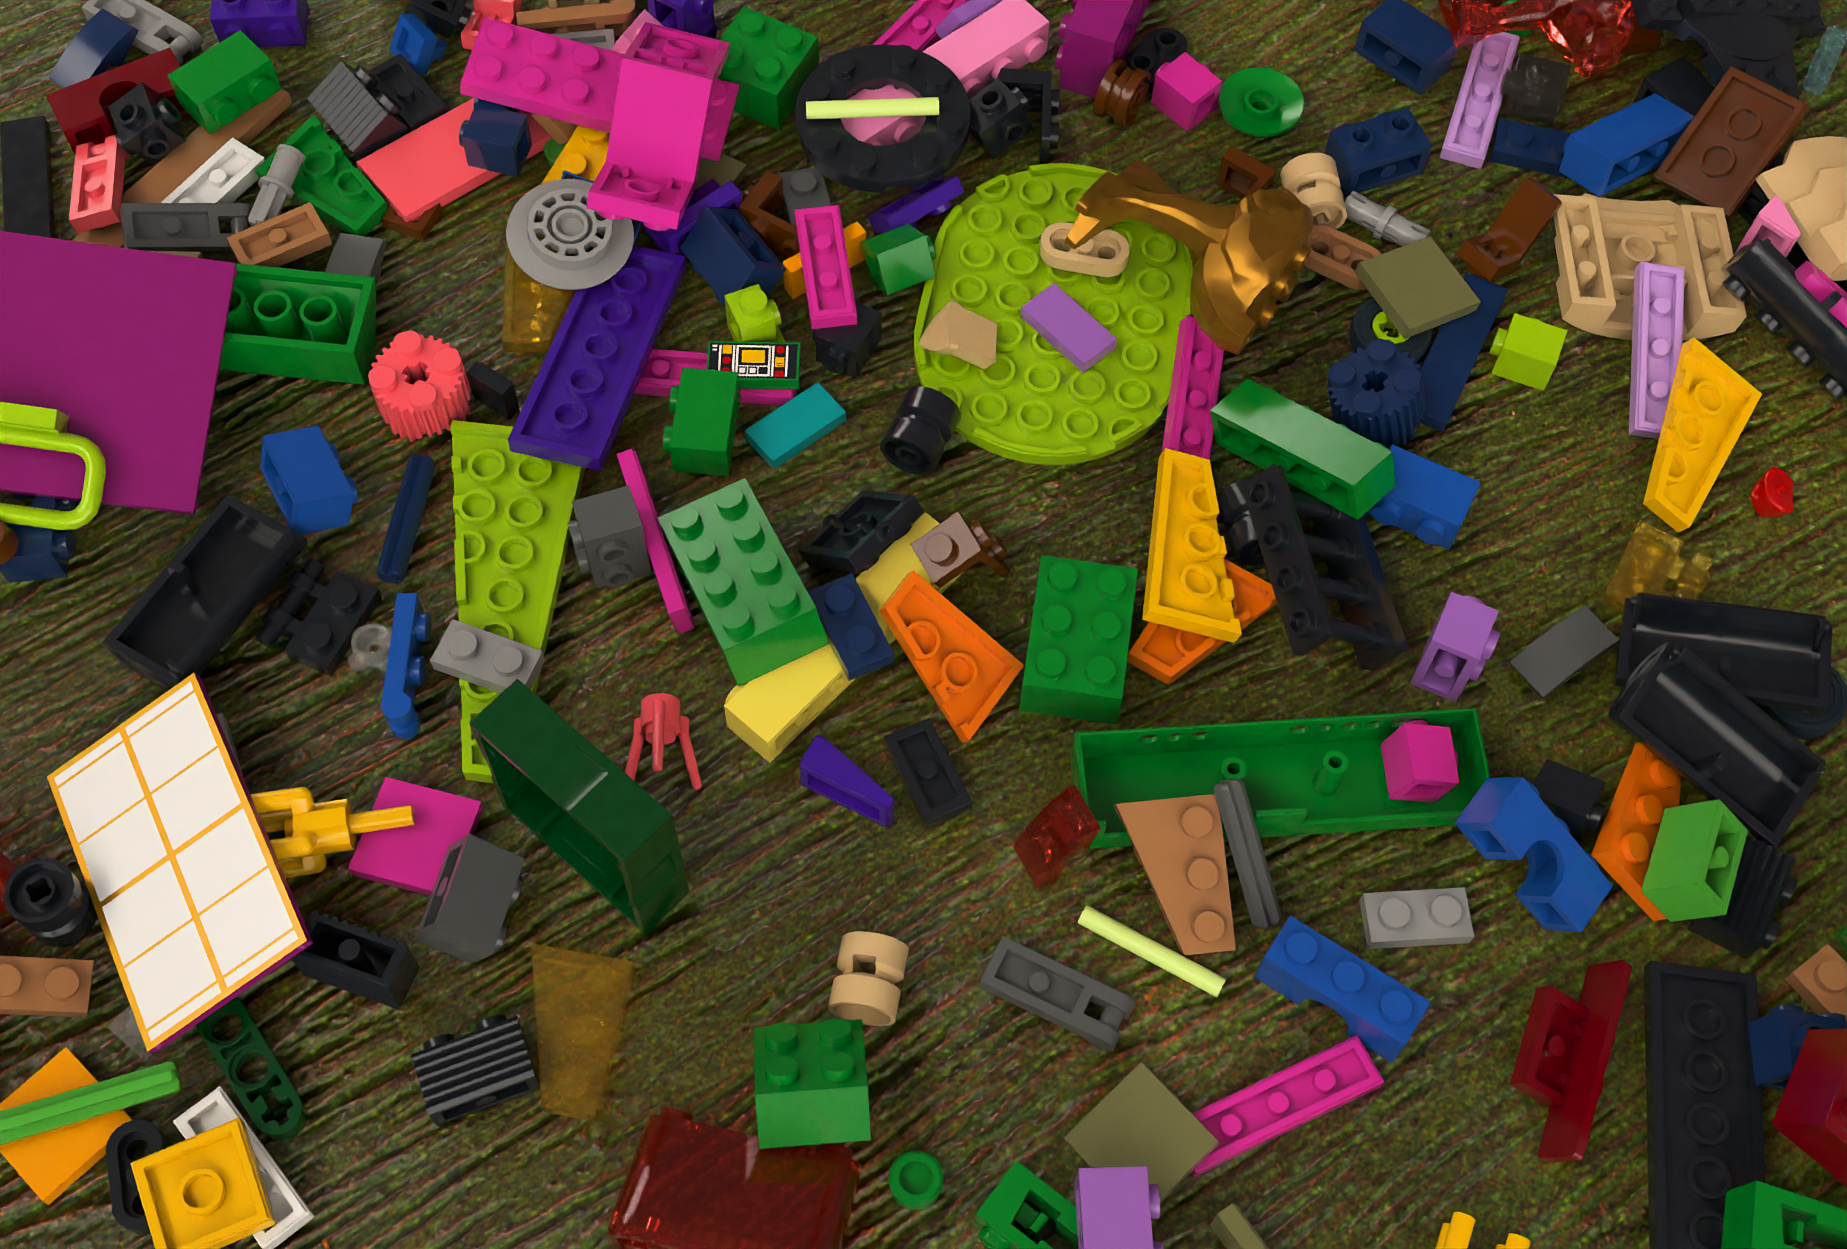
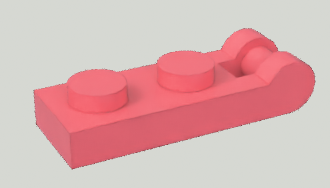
[69,135,130,233]

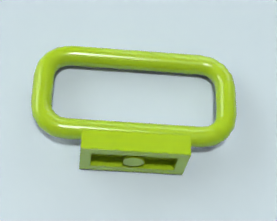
[0,402,106,530]

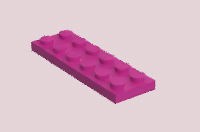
[460,17,739,162]

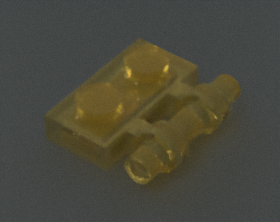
[1600,521,1712,613]

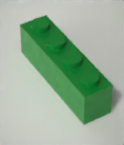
[1210,379,1396,520]

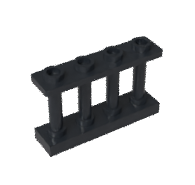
[1242,464,1409,671]

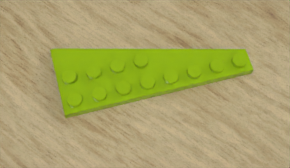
[450,420,586,783]

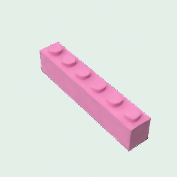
[840,0,1050,146]

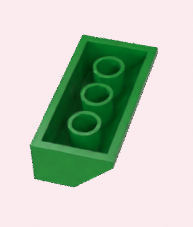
[219,263,376,385]

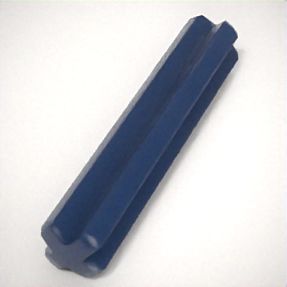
[376,454,435,584]

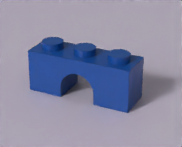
[1455,777,1613,932]
[1254,915,1431,1063]

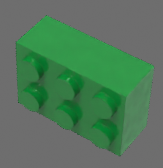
[1019,555,1138,725]

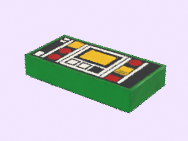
[706,341,801,390]

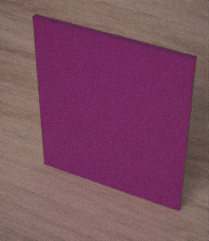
[0,231,237,515]

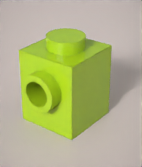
[1489,313,1568,391]

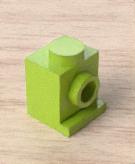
[724,284,785,342]

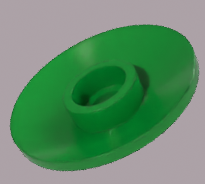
[1218,67,1304,137]

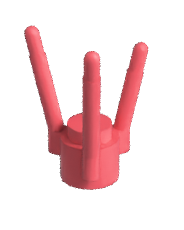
[625,693,702,790]

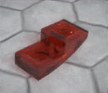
[1013,785,1101,889]

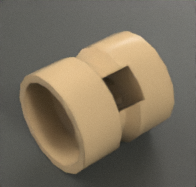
[1280,153,1347,230]
[828,931,909,1026]

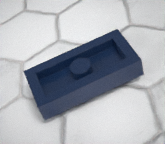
[1490,118,1572,179]
[807,574,894,681]

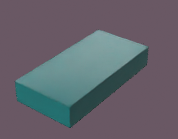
[744,382,846,470]

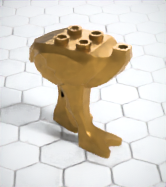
[1064,159,1313,355]

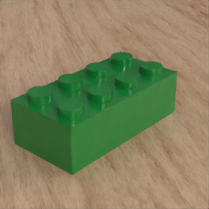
[657,478,829,686]

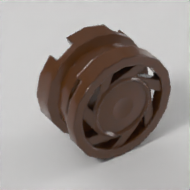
[1093,59,1151,128]

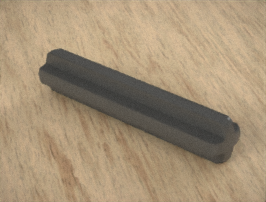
[1214,778,1282,928]

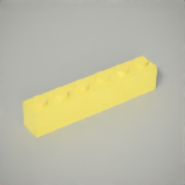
[724,512,963,763]

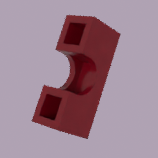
[45,47,190,154]

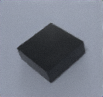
[466,361,519,420]

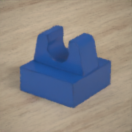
[389,13,447,75]

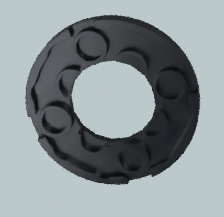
[795,44,971,193]

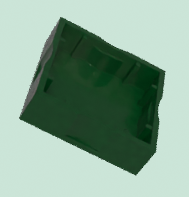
[469,679,689,936]

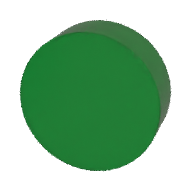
[888,1151,943,1210]

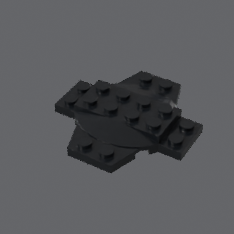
[1630,0,1826,100]

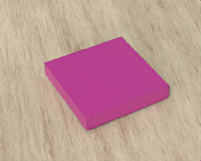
[348,777,484,896]

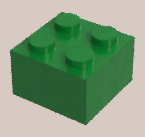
[718,6,819,130]
[754,1019,871,1149]

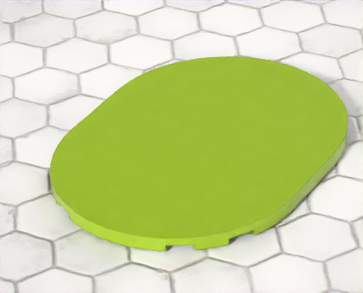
[914,163,1194,465]

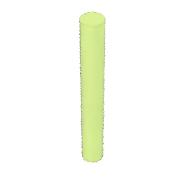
[806,97,939,119]
[1077,905,1226,997]

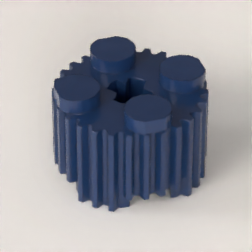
[1328,339,1426,447]

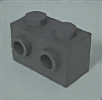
[567,485,651,589]
[415,834,525,964]

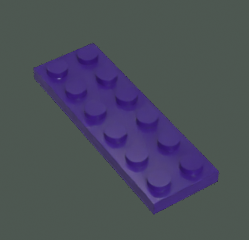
[508,246,686,471]

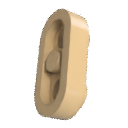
[1039,222,1130,277]

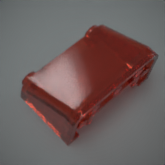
[605,1108,861,1249]

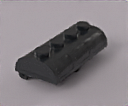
[1721,238,1847,401]
[102,495,308,691]
[1614,592,1833,715]
[1608,642,1826,848]

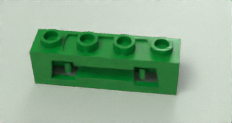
[974,1161,1078,1249]
[1721,1180,1847,1249]

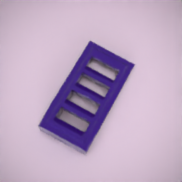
[800,734,894,828]

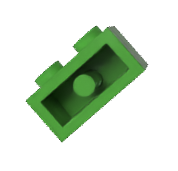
[1641,799,1748,922]

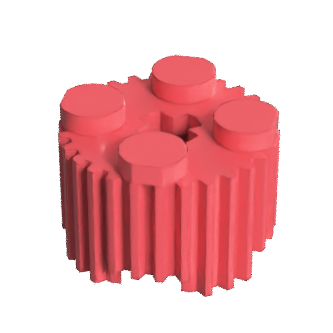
[368,330,471,442]

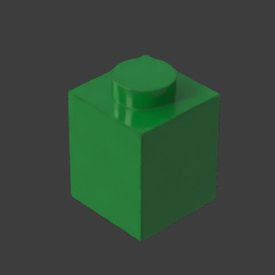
[860,223,936,296]

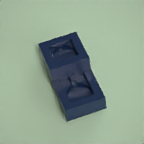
[49,9,139,88]

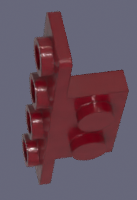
[1510,960,1632,1163]

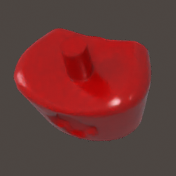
[1751,467,1794,518]

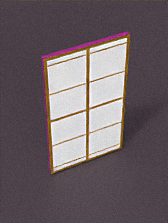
[47,673,313,1054]

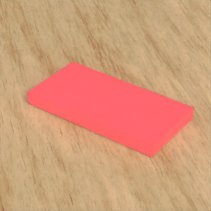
[357,98,552,222]

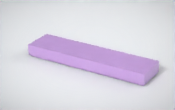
[1439,26,1520,169]
[1629,262,1685,439]

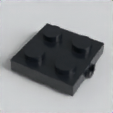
[799,490,924,574]

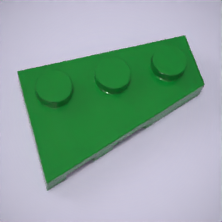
[255,114,388,236]

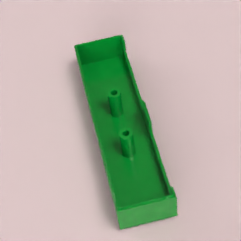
[1070,708,1491,849]

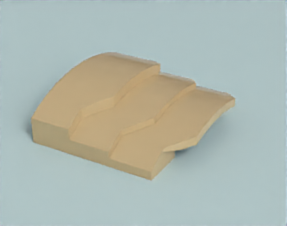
[1755,136,1847,281]
[1553,193,1747,341]

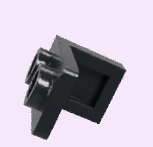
[1000,69,1060,164]

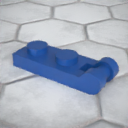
[381,593,432,739]

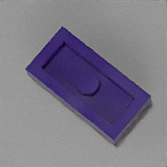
[868,176,964,233]

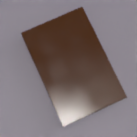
[1653,66,1809,221]

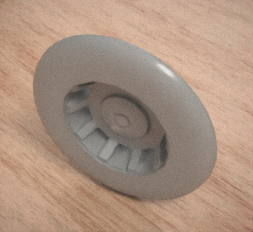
[506,179,634,290]

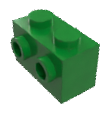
[167,30,281,135]
[663,368,741,476]

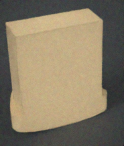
[919,300,997,369]

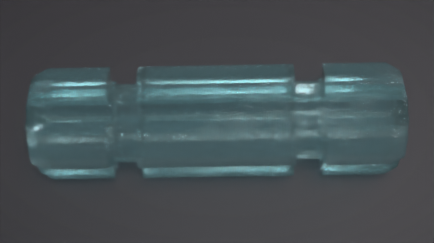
[1802,25,1847,95]

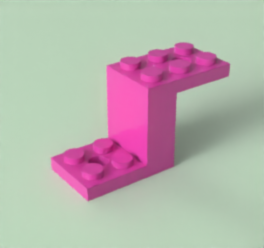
[586,22,730,231]

